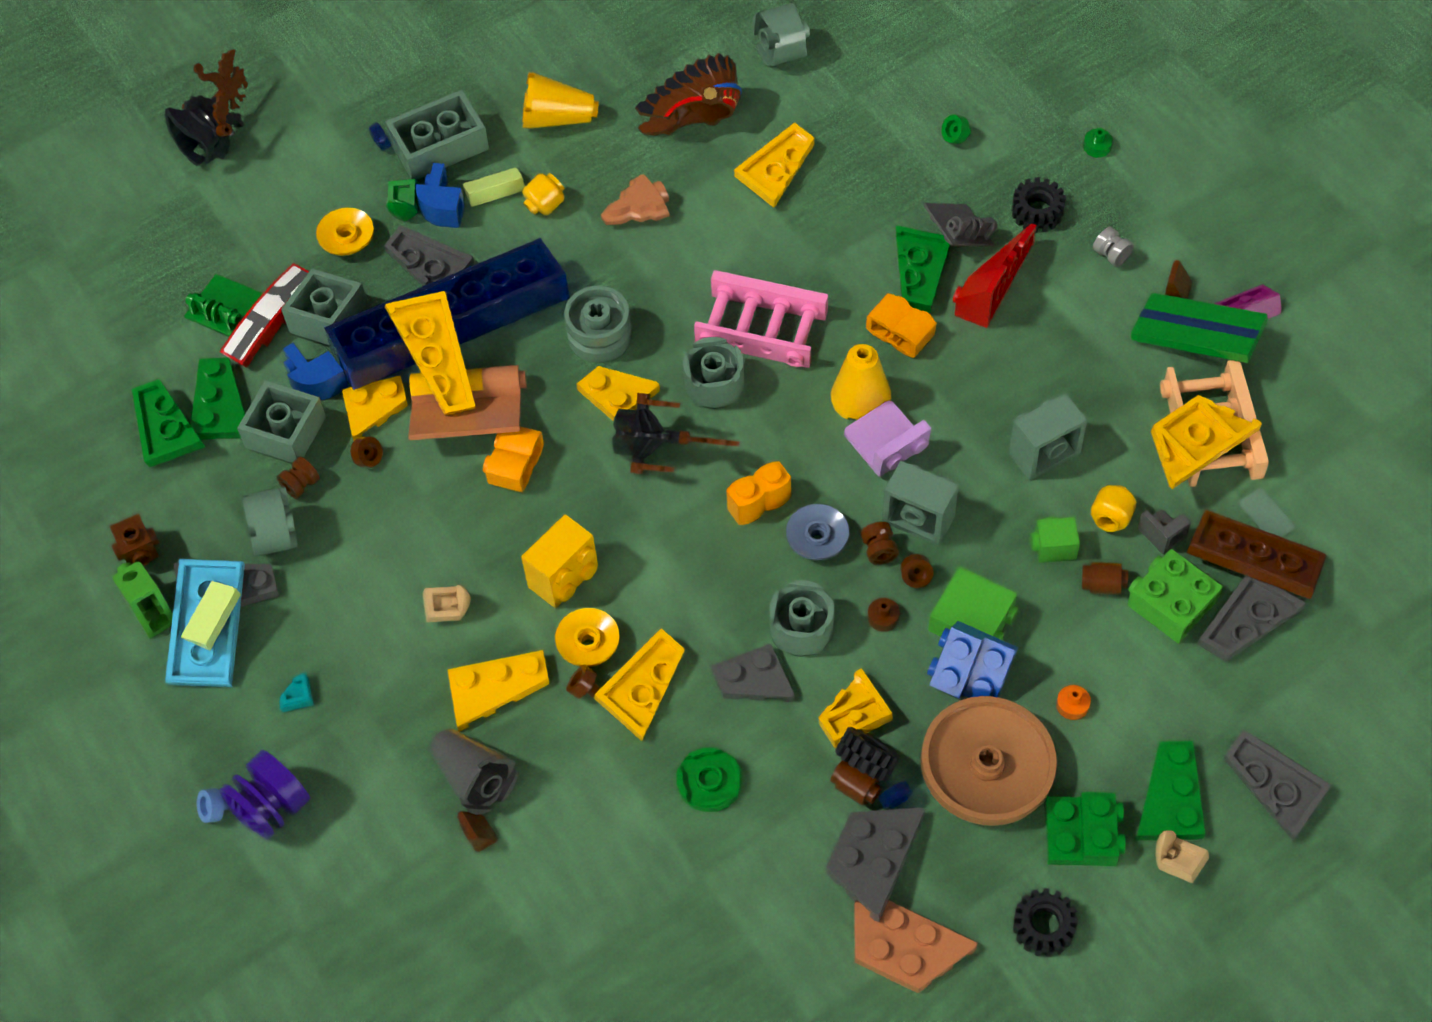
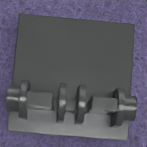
[923,203,998,247]

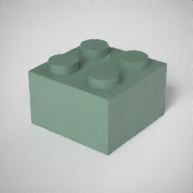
[281,269,369,348]
[237,380,326,463]
[1009,393,1087,481]
[882,461,959,546]

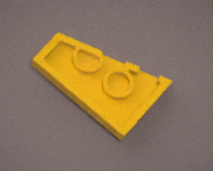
[734,122,815,208]
[594,628,685,741]

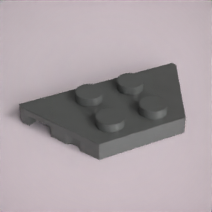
[826,808,925,922]

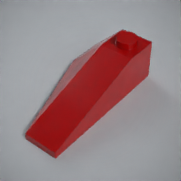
[952,223,1037,328]

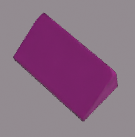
[1214,284,1282,319]

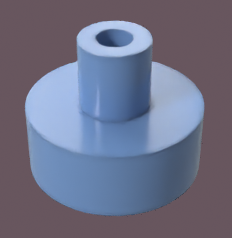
[197,788,229,823]

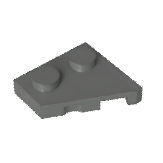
[711,643,795,703]

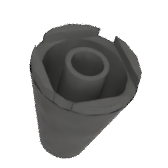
[430,729,518,815]

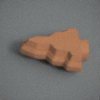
[601,174,670,225]

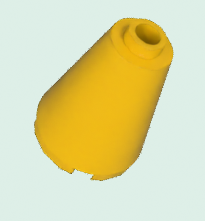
[522,72,599,129]
[831,344,891,420]

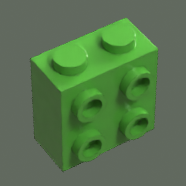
[1127,549,1223,644]
[928,566,1019,640]

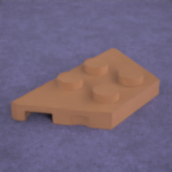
[854,901,978,993]

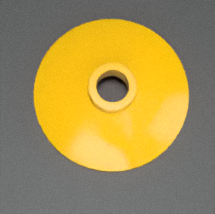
[316,208,374,256]
[555,608,620,667]

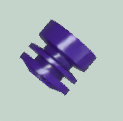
[219,749,311,841]

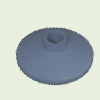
[786,504,849,560]

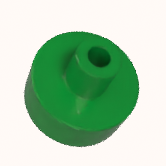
[941,114,971,144]
[1083,128,1113,158]

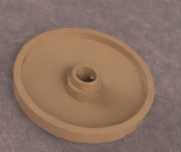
[920,696,1057,826]

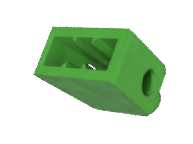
[112,562,173,639]

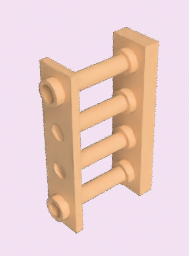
[1160,360,1269,487]

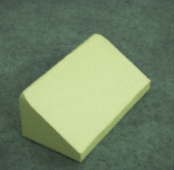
[462,167,524,207]
[181,581,241,651]

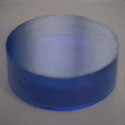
[368,122,391,151]
[878,781,913,810]

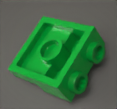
[1045,792,1126,866]

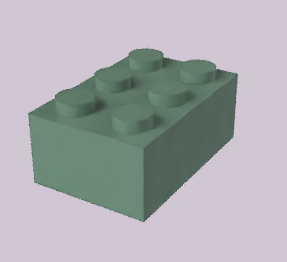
[385,90,489,180]

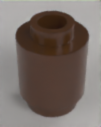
[1082,562,1128,595]
[830,760,882,806]

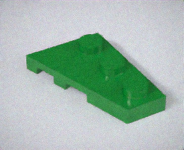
[191,358,245,440]

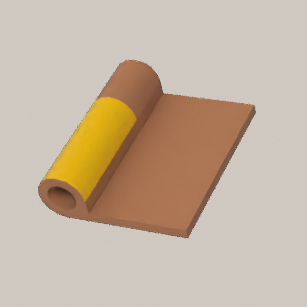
[408,365,527,440]

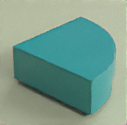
[279,672,314,713]

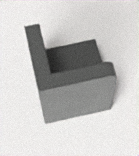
[1138,510,1191,554]

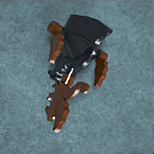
[165,49,248,166]
[611,393,740,474]

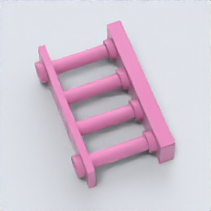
[694,270,828,368]

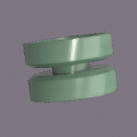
[564,285,632,363]

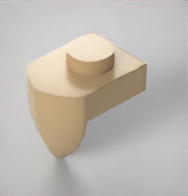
[423,585,471,622]
[1155,830,1209,883]

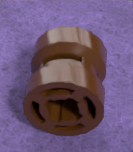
[276,456,320,499]
[861,521,899,565]

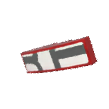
[219,263,310,368]

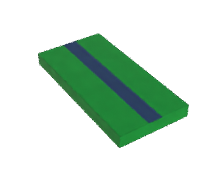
[1131,292,1268,363]

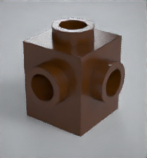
[109,513,160,566]

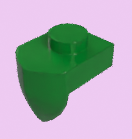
[386,179,419,222]

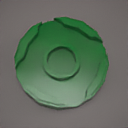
[676,747,742,812]

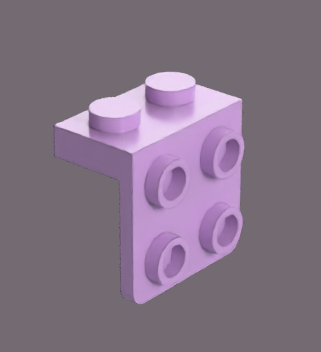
[844,401,932,477]

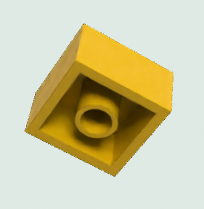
[521,514,598,609]

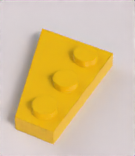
[447,650,550,732]

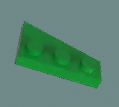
[895,225,951,313]
[131,379,206,468]
[1135,740,1205,841]

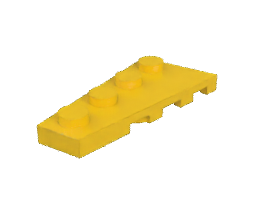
[385,291,475,416]

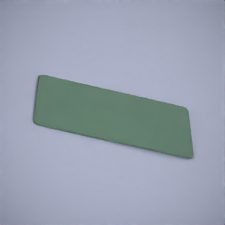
[1237,488,1296,537]

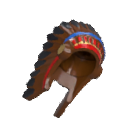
[635,53,742,136]

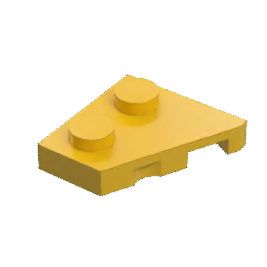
[818,668,893,748]

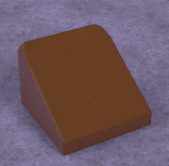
[1165,260,1192,299]
[457,811,498,853]

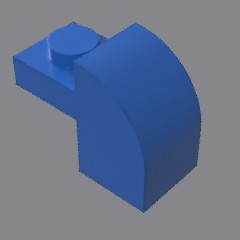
[416,163,465,228]
[283,343,349,401]

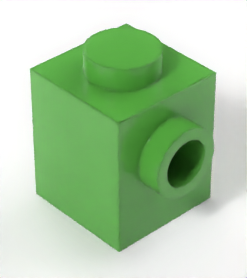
[1030,516,1080,563]

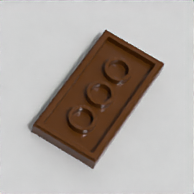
[1187,510,1327,599]

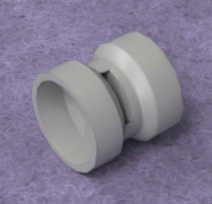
[1093,226,1134,267]

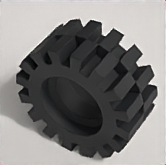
[1012,177,1066,233]
[835,727,901,782]
[1013,888,1078,957]

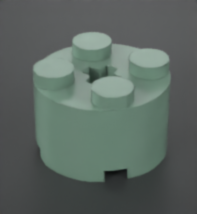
[752,3,810,66]
[683,337,744,408]
[242,487,298,556]
[769,580,835,655]

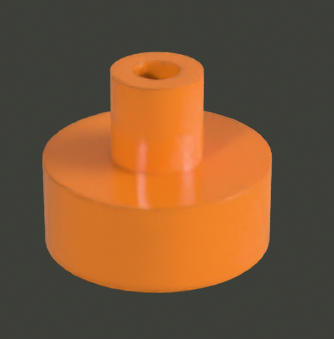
[1056,685,1091,720]

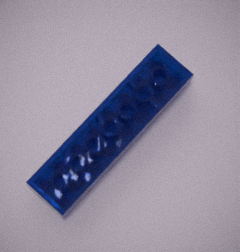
[324,238,570,390]

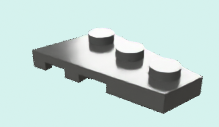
[384,225,474,300]
[1198,576,1306,662]
[1224,729,1332,842]

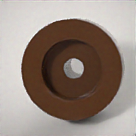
[350,436,383,467]
[900,554,934,588]
[867,597,900,632]
[566,664,601,699]

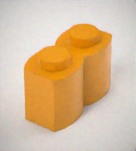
[866,293,937,358]
[483,426,544,492]
[726,461,791,525]

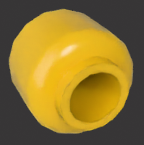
[522,173,565,216]
[1090,485,1137,532]

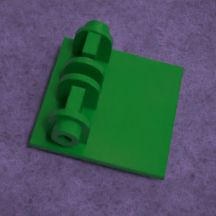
[184,274,263,337]

